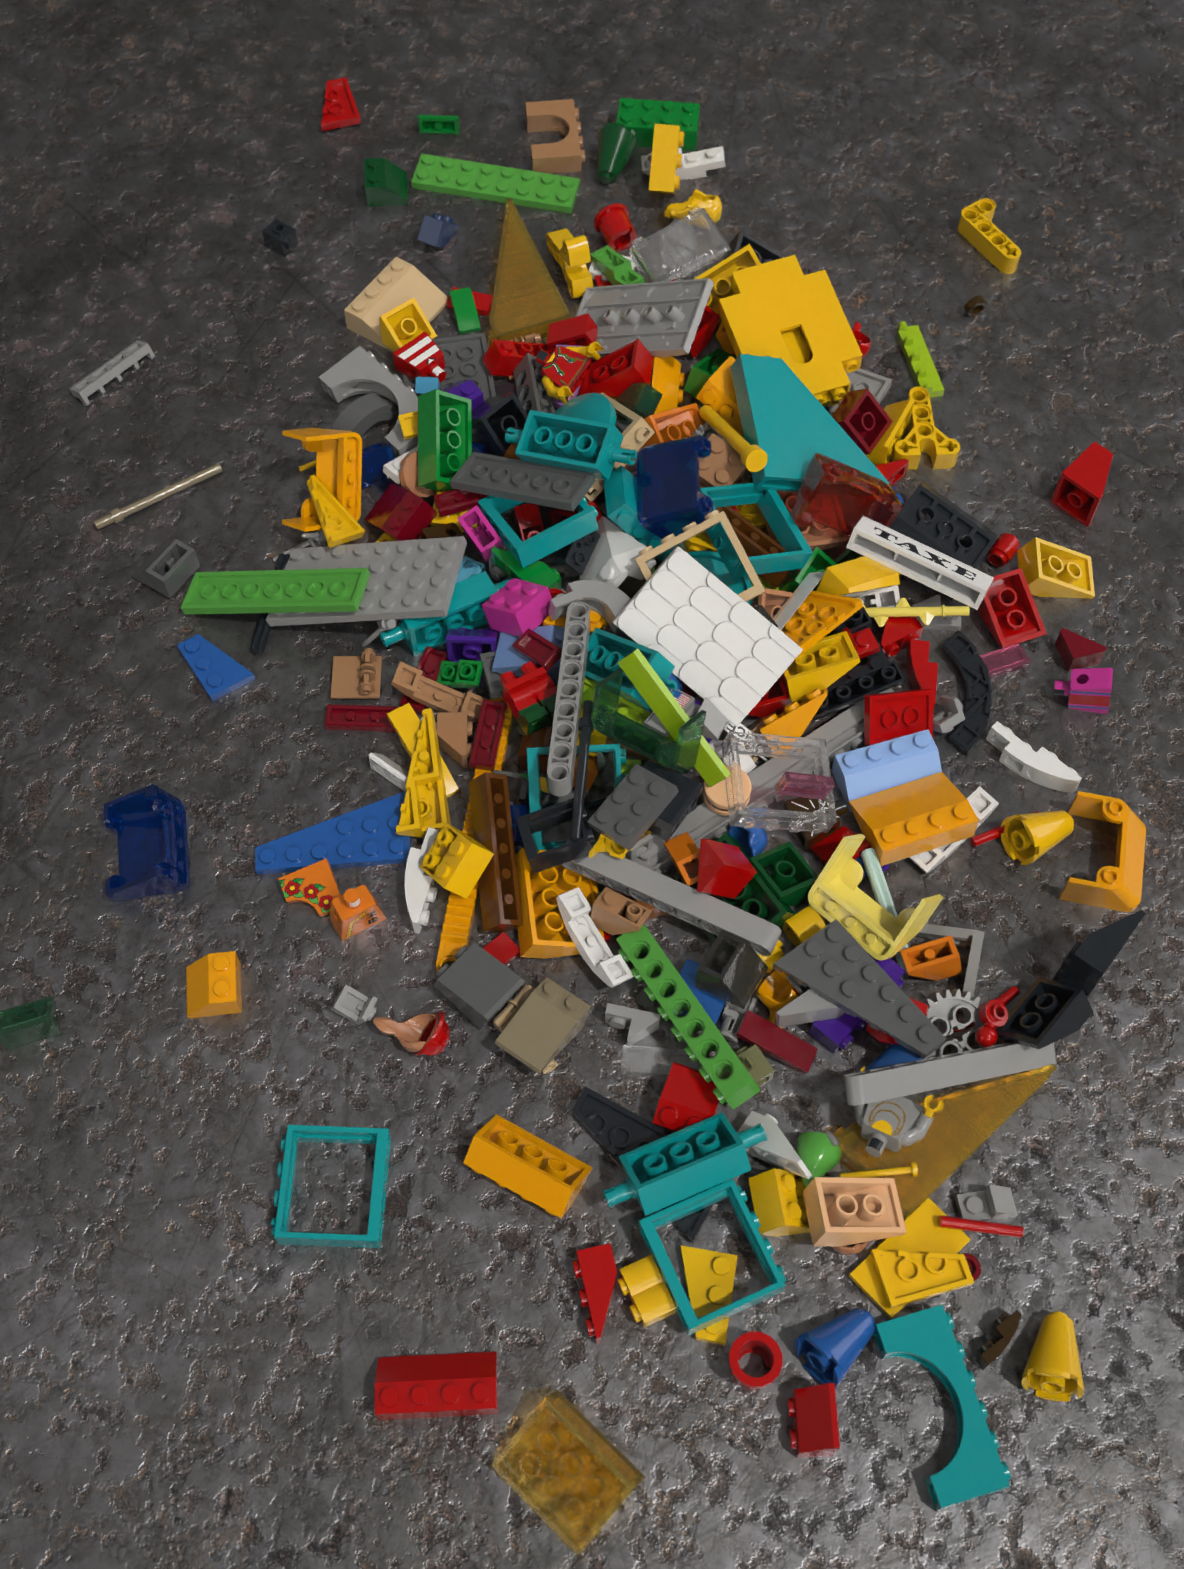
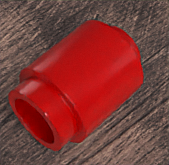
[987,533,1020,568]

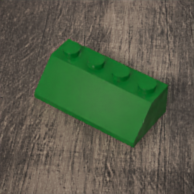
[418,389,472,491]

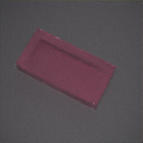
[980,643,1031,679]
[775,772,835,800]

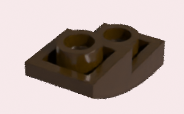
[975,1310,1022,1370]

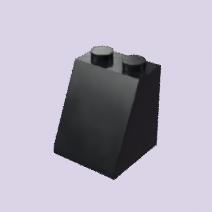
[471,392,528,457]
[639,759,704,843]

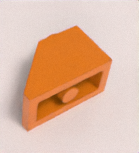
[900,935,962,981]

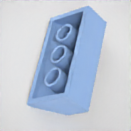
[831,729,942,812]

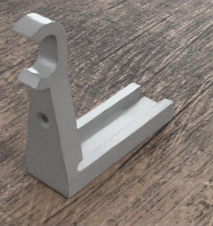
[916,921,985,1010]

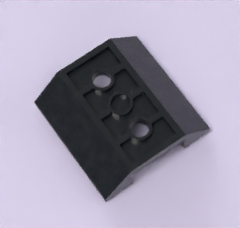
[888,481,998,600]
[799,607,906,720]

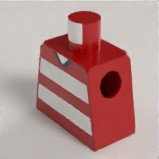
[393,331,447,383]

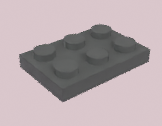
[587,764,679,851]

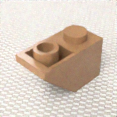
[437,712,473,768]
[590,887,652,935]

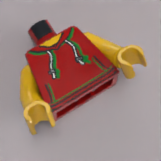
[535,342,604,404]

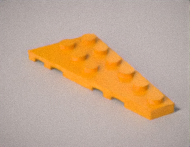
[772,588,863,660]

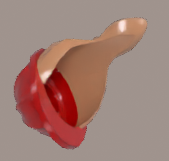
[373,1011,450,1056]

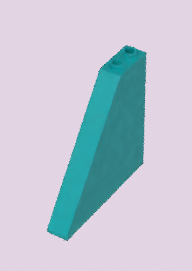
[730,354,889,497]

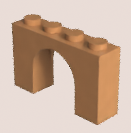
[525,99,585,174]

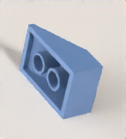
[492,625,565,685]

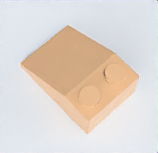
[803,1177,906,1246]

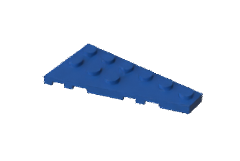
[255,791,411,875]

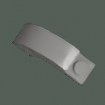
[548,580,631,634]

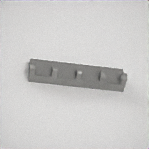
[69,340,155,407]

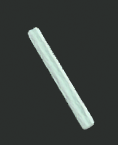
[861,848,909,972]

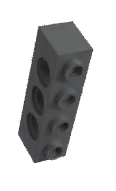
[513,353,555,415]

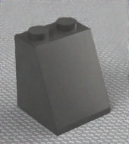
[434,942,525,1030]

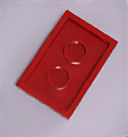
[864,688,933,746]

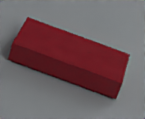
[512,628,562,671]

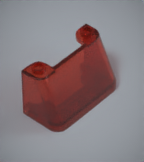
[791,453,903,538]

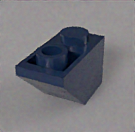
[417,213,460,248]

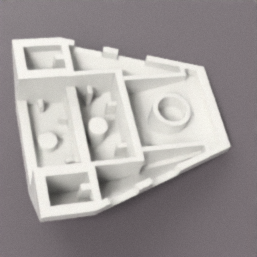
[577,516,656,588]

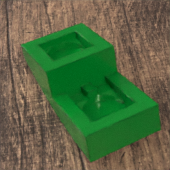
[449,287,481,334]

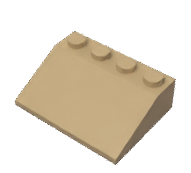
[344,257,448,352]

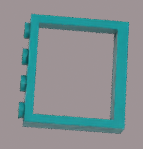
[691,483,813,578]
[477,496,599,568]
[527,743,627,850]
[271,1125,392,1248]
[638,1179,787,1336]

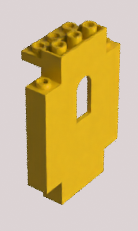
[719,255,863,407]

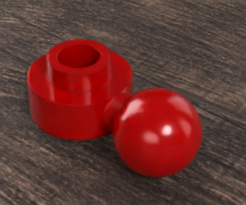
[975,999,1008,1047]

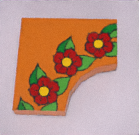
[278,859,341,917]

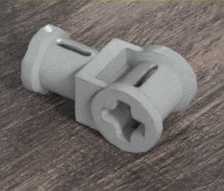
[719,989,757,1046]

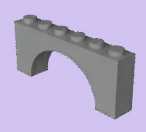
[319,346,418,457]

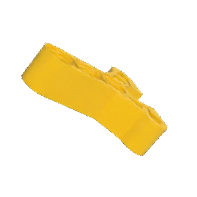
[546,228,593,299]
[891,386,960,470]

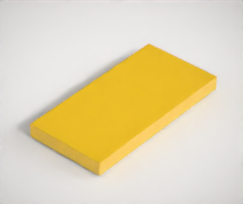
[848,1197,971,1320]

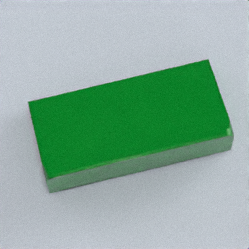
[418,115,460,134]

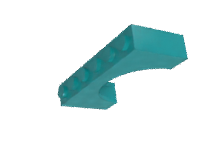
[873,1305,1011,1511]

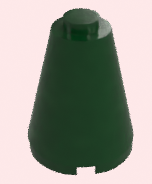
[596,122,639,184]

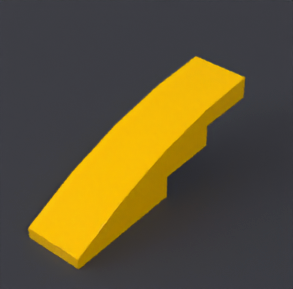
[387,703,459,798]

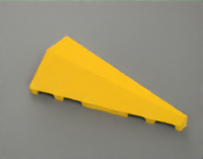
[396,708,451,838]

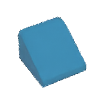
[415,377,441,394]

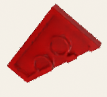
[321,77,361,131]

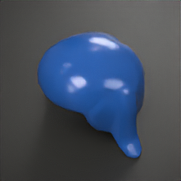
[728,817,768,857]

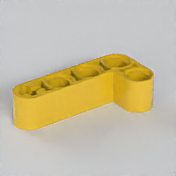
[957,198,1021,274]

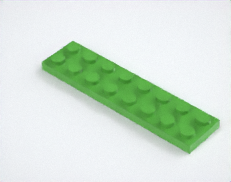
[411,154,580,214]
[181,568,370,614]

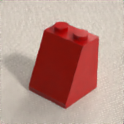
[1051,441,1113,527]

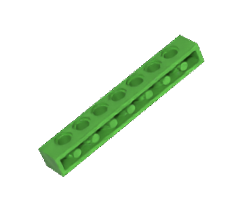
[616,924,761,1110]

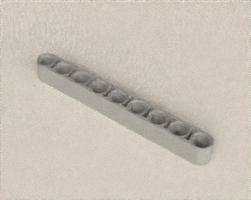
[547,601,591,797]
[561,836,782,957]
[843,1042,1057,1105]

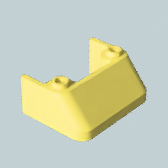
[808,834,943,961]

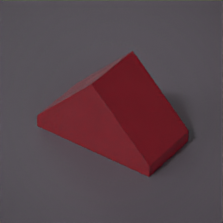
[1055,628,1108,672]

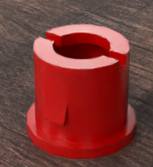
[593,203,637,252]
[729,1331,783,1390]

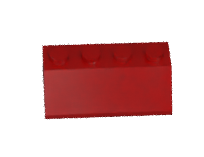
[375,1351,498,1420]

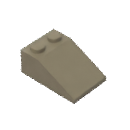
[495,977,591,1074]

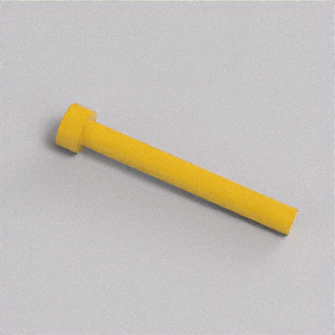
[699,405,768,472]

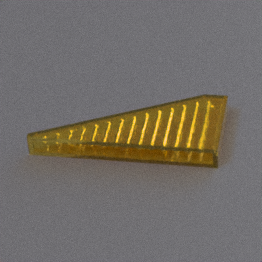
[487,198,571,343]
[834,1064,1057,1221]

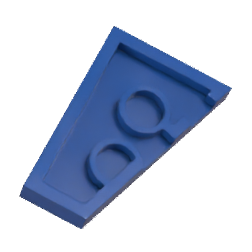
[177,634,255,702]

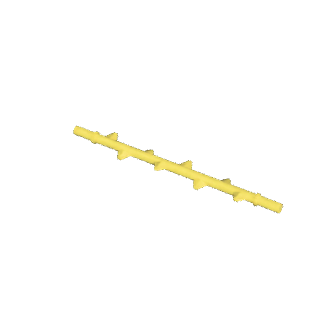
[755,598,970,627]

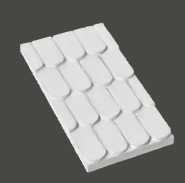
[612,546,803,727]

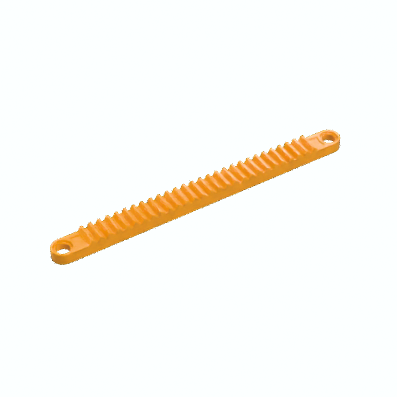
[436,697,514,972]

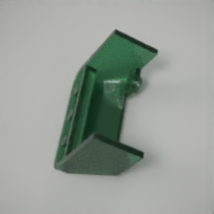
[591,668,707,774]

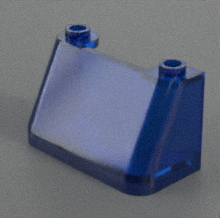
[637,435,714,539]
[103,784,190,901]

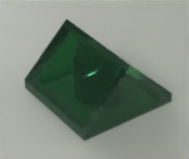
[0,995,62,1050]

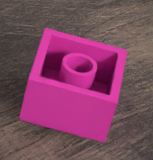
[482,578,552,637]

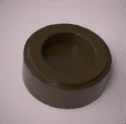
[964,295,987,316]

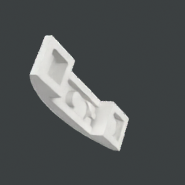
[909,786,999,874]
[556,887,634,988]

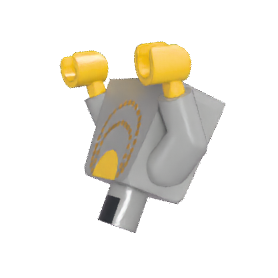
[854,1067,944,1157]

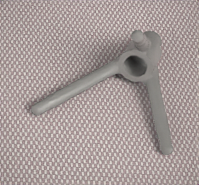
[272,529,327,562]
[362,619,399,647]

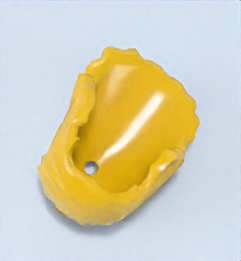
[664,188,722,227]

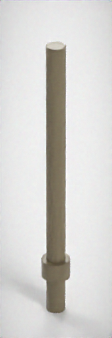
[93,463,222,530]

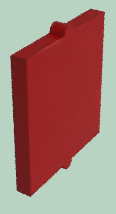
[810,826,872,864]

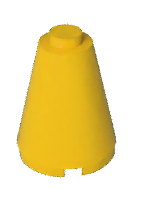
[1001,810,1074,865]
[1021,1311,1084,1402]

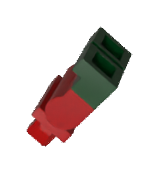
[500,661,557,735]

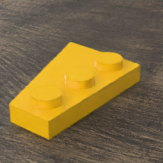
[680,1245,737,1345]
[870,1249,975,1309]

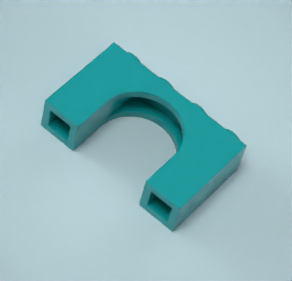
[604,465,686,563]

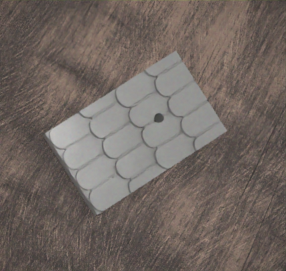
[575,278,714,359]

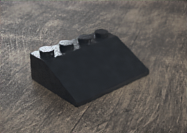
[1052,910,1146,998]

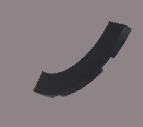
[941,630,992,755]

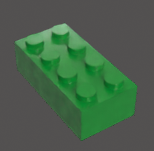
[617,98,700,151]

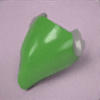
[795,1130,842,1188]

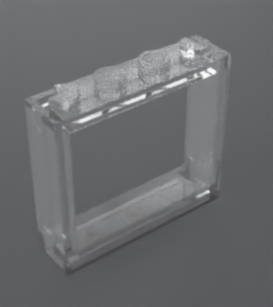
[721,731,837,834]

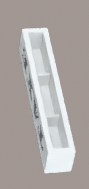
[846,516,994,610]

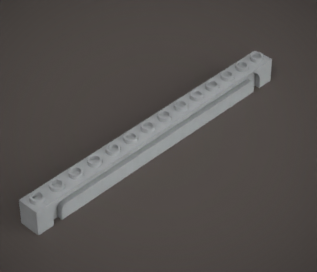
[625,688,894,875]

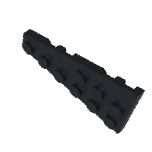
[572,1087,726,1243]

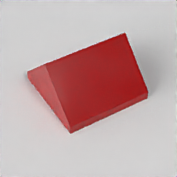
[697,839,757,899]

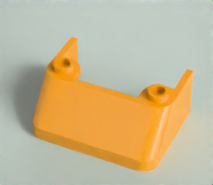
[282,428,362,532]
[1059,791,1146,912]

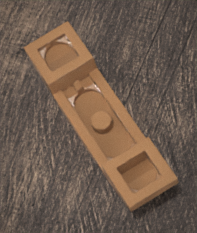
[391,661,488,722]

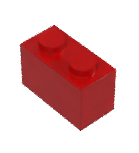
[547,313,598,352]

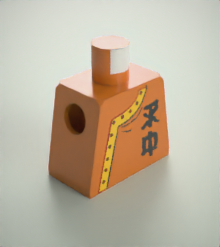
[330,884,386,941]

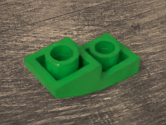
[437,660,484,688]

